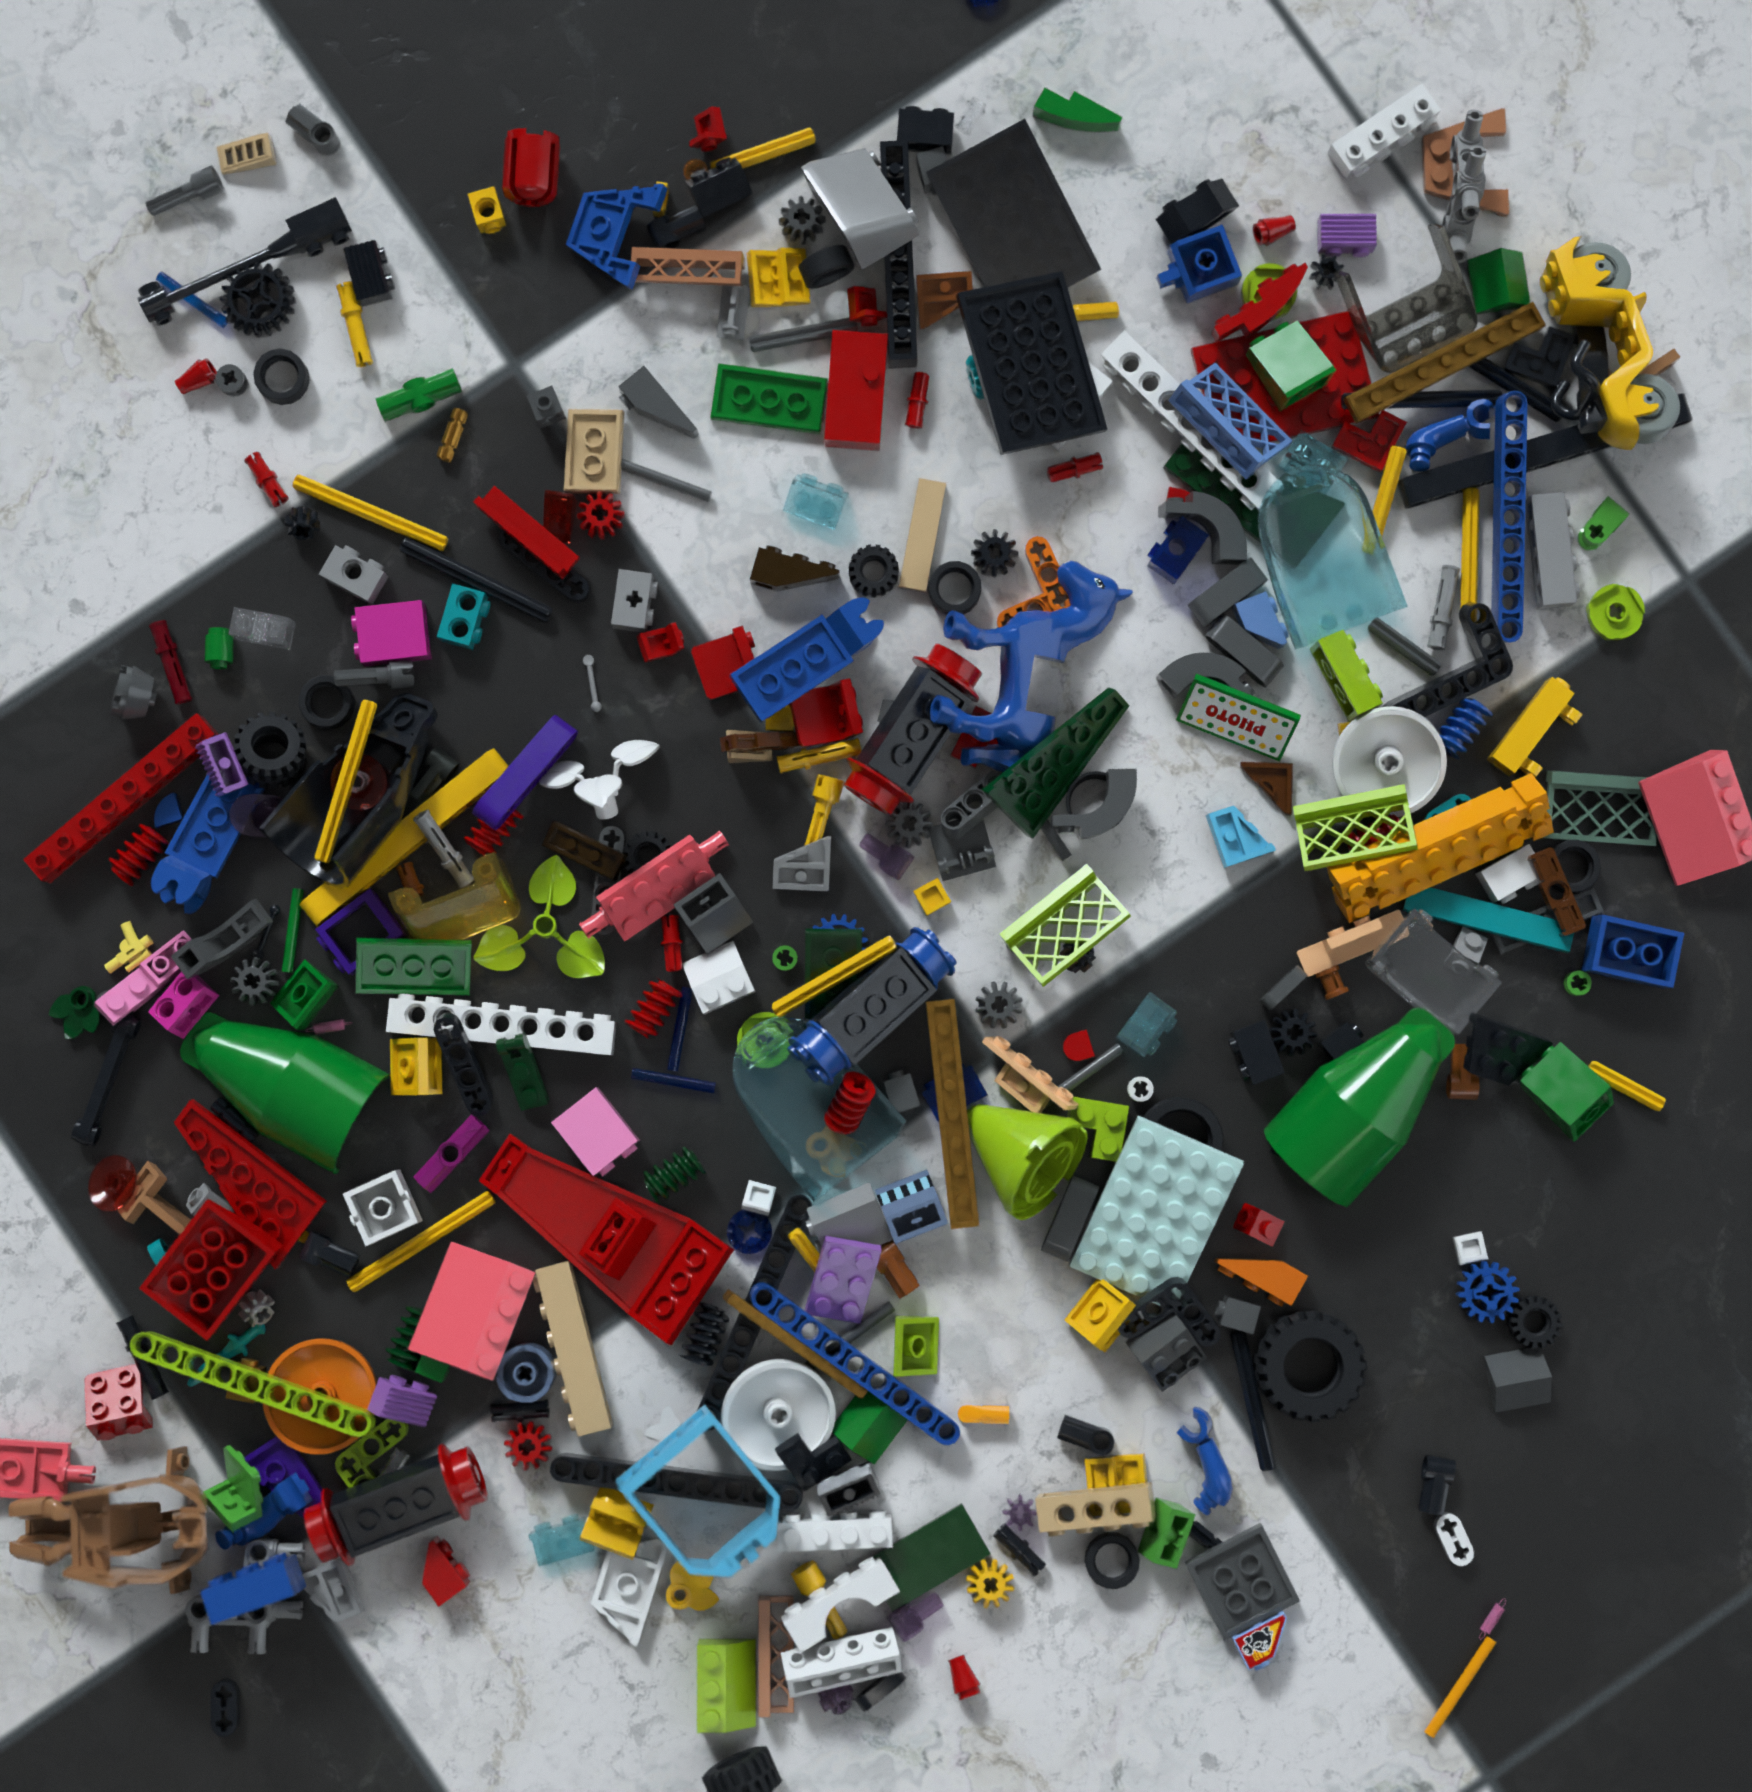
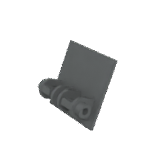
[928,820,997,882]

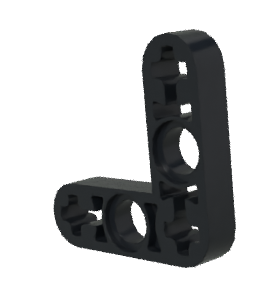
[1118,1277,1221,1347]

